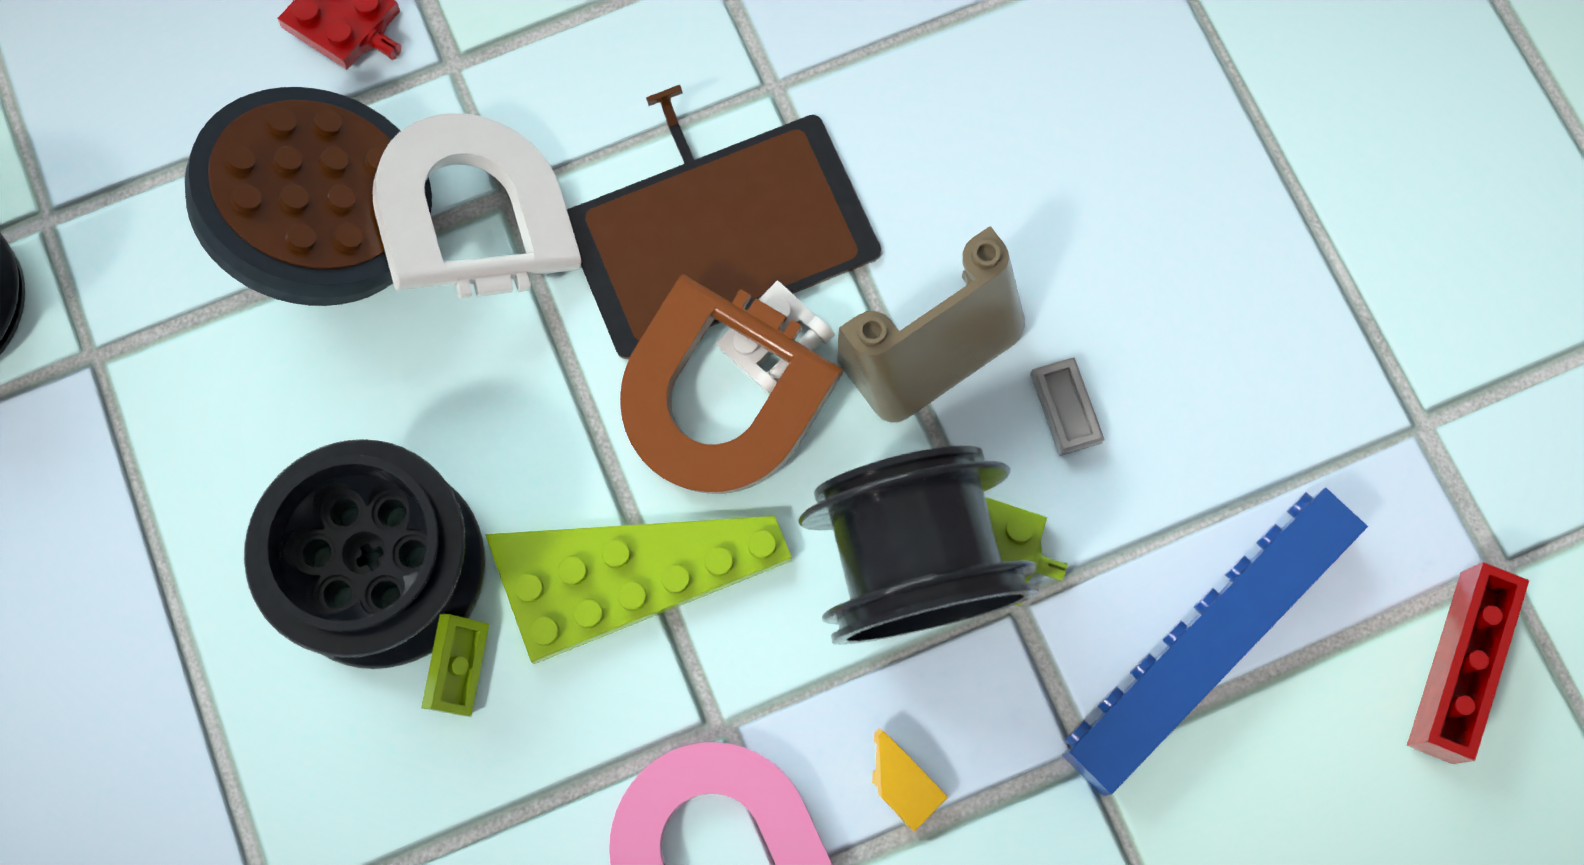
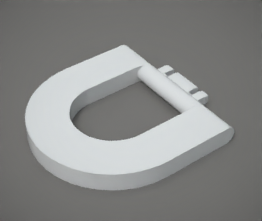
[372,113,581,299]

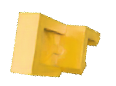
[872,728,948,832]

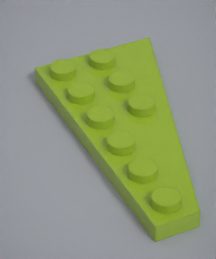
[485,516,792,664]

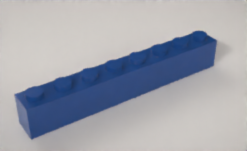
[1062,487,1368,797]

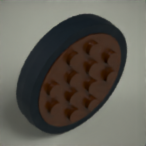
[184,87,432,306]

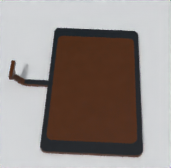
[567,84,881,359]

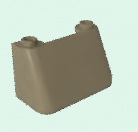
[837,226,1025,423]

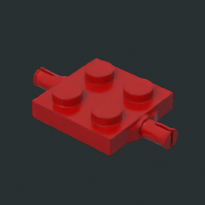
[277,0,402,70]

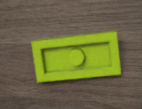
[421,614,489,717]

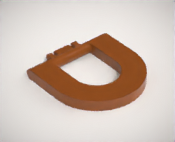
[620,274,844,494]

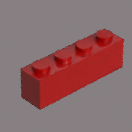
[1406,562,1530,764]

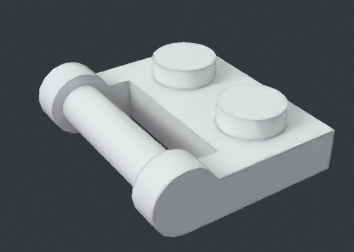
[716,280,835,395]

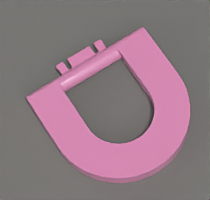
[609,742,832,865]

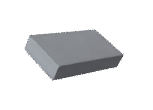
[1030,357,1105,456]

